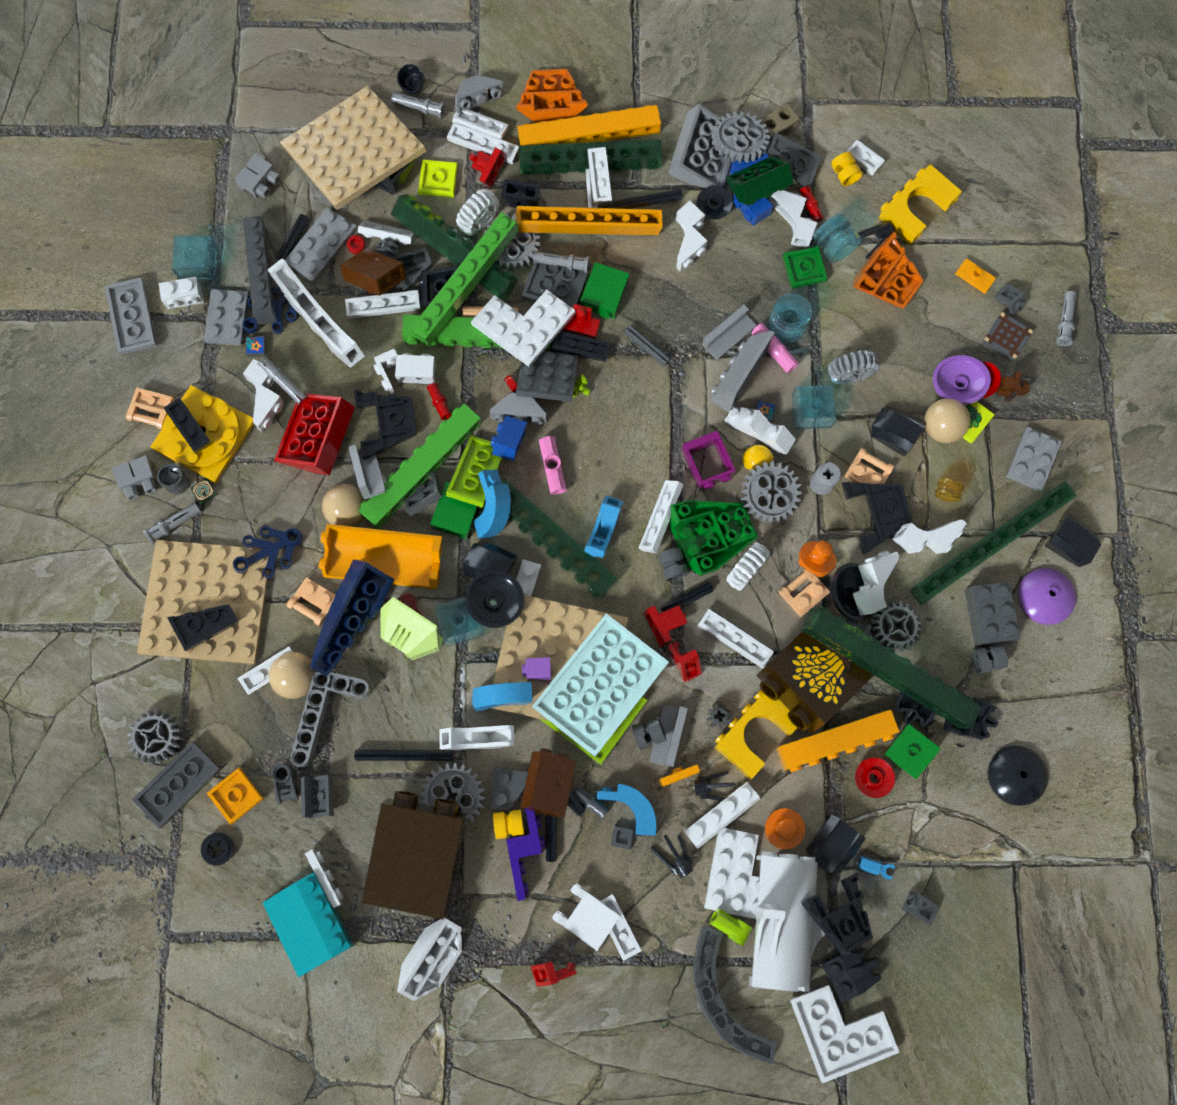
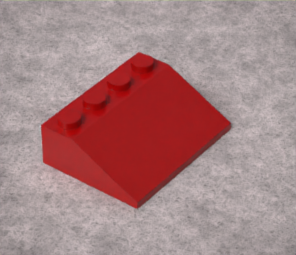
[274,393,355,476]

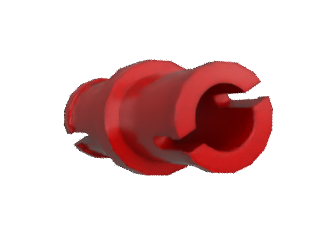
[799,186,824,223]
[427,383,452,420]

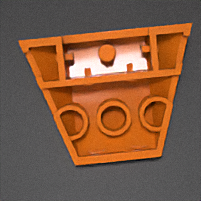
[516,69,588,123]
[853,232,924,309]

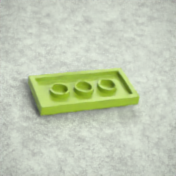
[446,435,503,507]

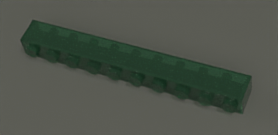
[909,481,1077,606]
[801,606,981,729]

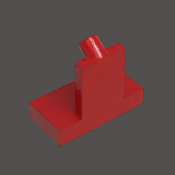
[469,147,507,188]
[562,304,600,339]
[643,605,688,648]
[668,641,702,683]
[530,961,577,987]

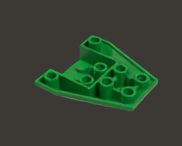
[671,500,758,576]

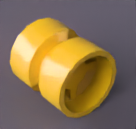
[831,152,863,187]
[493,810,524,840]

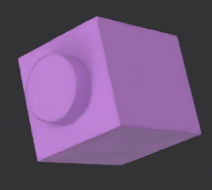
[522,657,551,681]

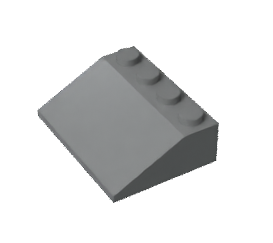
[668,104,732,188]
[710,330,775,412]

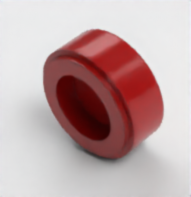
[347,235,366,254]
[504,375,517,393]

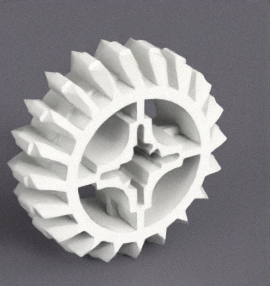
[456,189,500,236]
[727,542,770,591]

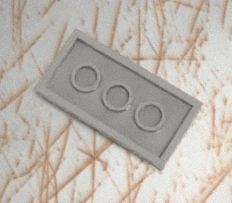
[285,207,357,283]
[105,277,157,355]

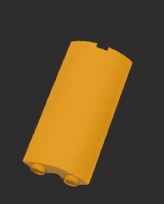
[319,524,442,590]

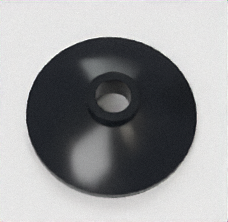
[697,186,733,219]

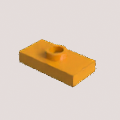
[955,258,996,294]
[659,765,700,787]

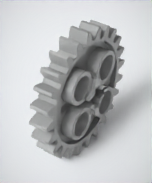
[711,111,770,164]
[484,214,540,271]
[740,461,802,523]
[420,763,486,826]

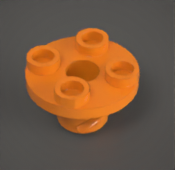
[798,540,836,577]
[765,808,805,849]

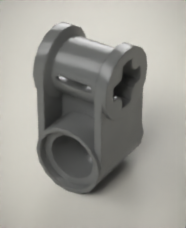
[272,764,299,805]

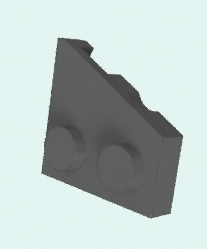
[400,247,432,292]
[405,472,442,516]
[490,768,528,811]

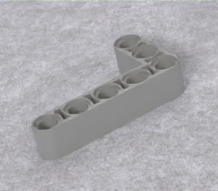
[291,672,371,768]

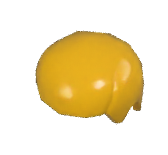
[742,445,774,471]

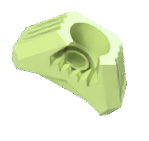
[381,597,444,660]

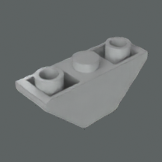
[455,75,503,113]
[490,393,547,425]

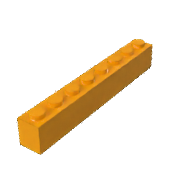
[517,105,661,155]
[515,206,663,236]

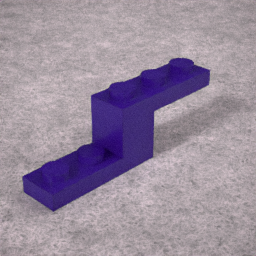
[506,809,545,901]

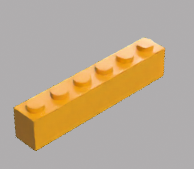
[776,710,899,773]

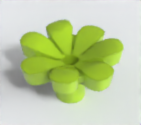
[573,374,591,397]

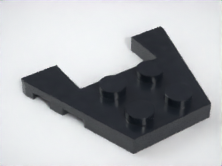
[354,390,417,460]
[842,482,913,554]
[801,873,873,955]

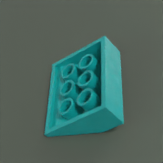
[263,872,354,978]

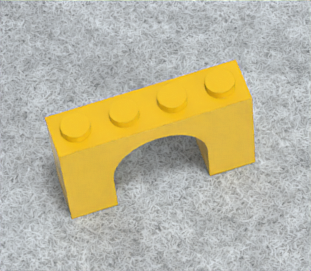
[879,164,962,246]
[714,690,797,780]

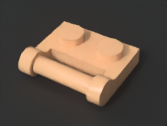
[126,387,174,429]
[844,447,894,484]
[778,569,830,618]
[287,577,335,626]

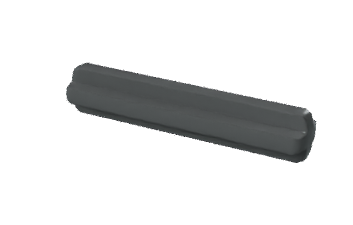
[625,325,670,366]

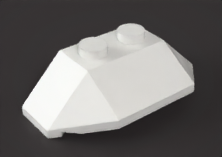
[397,917,462,1001]

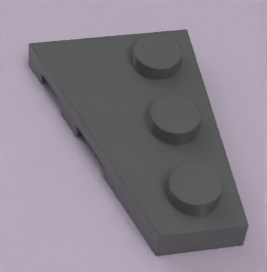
[767,133,822,188]

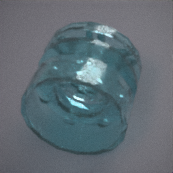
[813,214,862,263]
[767,293,812,343]

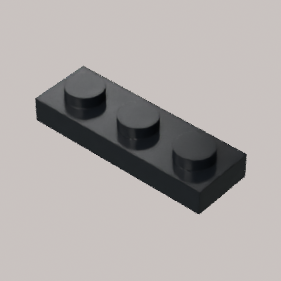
[552,331,610,362]
[164,397,212,454]

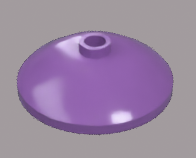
[933,355,991,405]
[1018,568,1076,625]

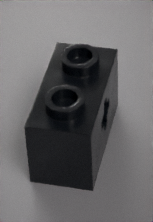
[501,179,541,208]

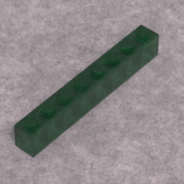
[391,194,518,300]

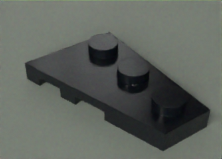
[167,604,239,652]

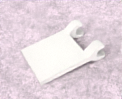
[552,883,620,951]

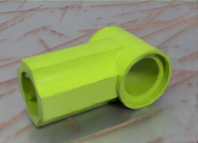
[709,908,753,946]

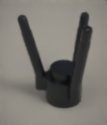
[854,221,894,259]
[694,771,736,801]
[651,835,694,878]

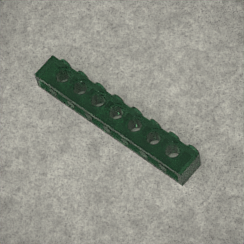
[518,139,662,175]
[501,478,618,599]

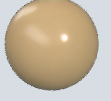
[924,398,970,444]
[322,484,366,527]
[269,652,317,699]

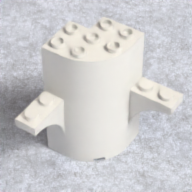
[749,852,829,992]

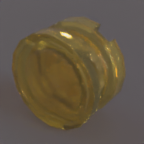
[934,478,964,502]

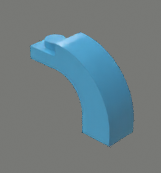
[473,469,511,539]
[584,495,624,558]
[472,682,533,711]
[597,784,656,836]

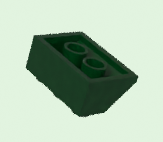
[726,156,794,205]

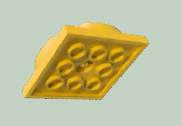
[150,385,254,484]

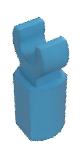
[857,855,895,879]

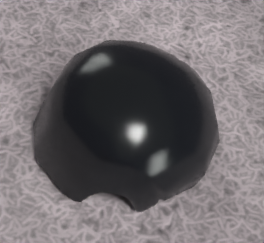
[397,64,425,94]

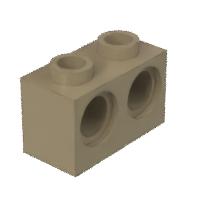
[760,103,800,146]

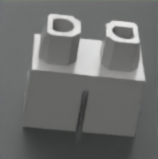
[235,154,281,198]
[111,455,158,500]

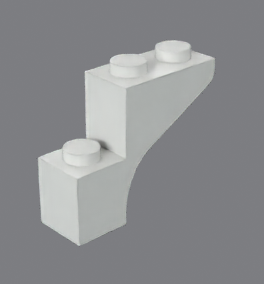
[768,190,817,249]
[676,201,707,271]
[243,359,284,432]
[724,406,796,454]
[893,520,967,554]
[853,550,899,616]
[440,725,515,750]

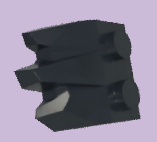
[896,671,947,728]
[943,692,999,740]
[821,947,882,1003]

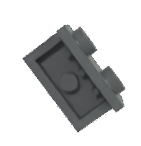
[300,775,334,818]

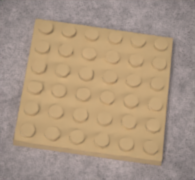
[280,86,426,210]
[137,540,270,665]
[491,595,628,721]

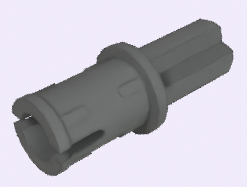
[573,786,610,820]

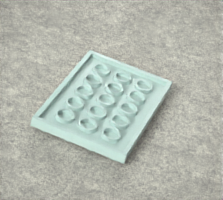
[532,614,669,757]

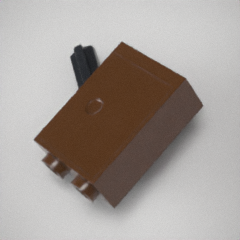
[340,248,414,296]
[521,748,586,817]

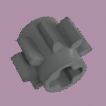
[376,238,399,258]
[706,704,731,730]

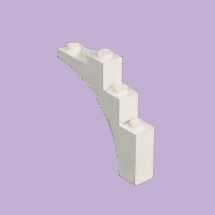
[268,259,365,368]

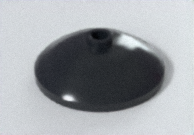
[831,563,871,621]
[465,570,524,628]
[988,746,1048,806]

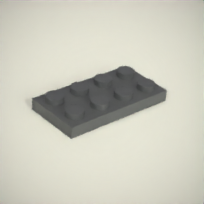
[132,741,221,828]

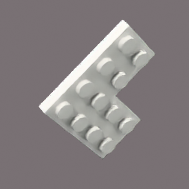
[471,289,576,367]
[704,828,760,919]
[789,985,900,1083]

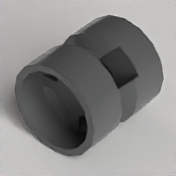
[157,464,190,495]
[657,548,689,582]
[971,643,1008,675]
[632,716,667,750]

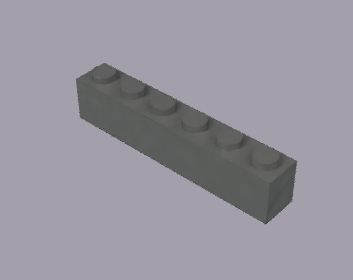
[243,216,277,325]

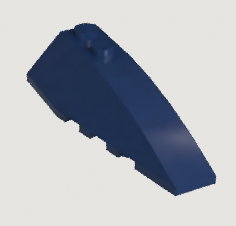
[310,559,394,676]

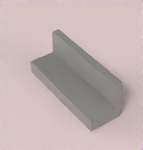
[702,305,756,360]
[348,444,386,500]
[649,705,688,768]

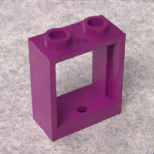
[681,431,736,490]

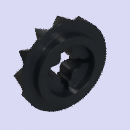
[201,832,234,866]

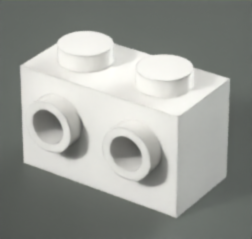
[159,277,204,309]
[395,353,436,384]

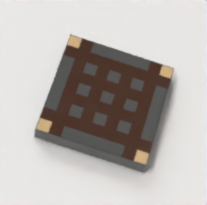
[982,312,1033,361]

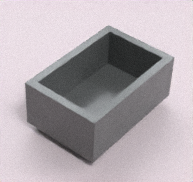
[965,582,1021,647]

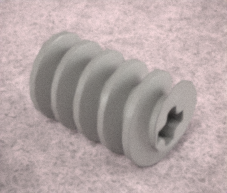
[810,462,841,495]

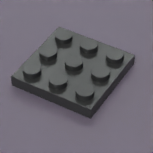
[522,247,591,308]
[516,352,578,402]

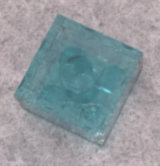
[172,235,217,279]
[792,385,836,429]
[434,597,484,647]

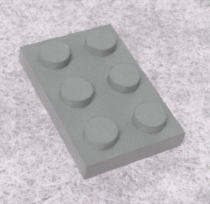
[204,289,249,346]
[1005,427,1062,492]

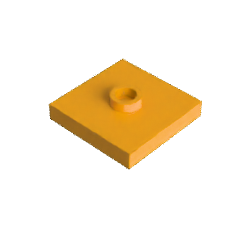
[206,767,264,825]

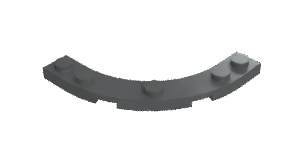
[693,925,777,1064]

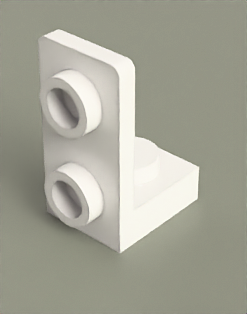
[373,349,397,395]

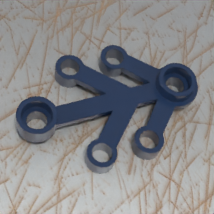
[242,287,298,334]
[233,526,302,579]

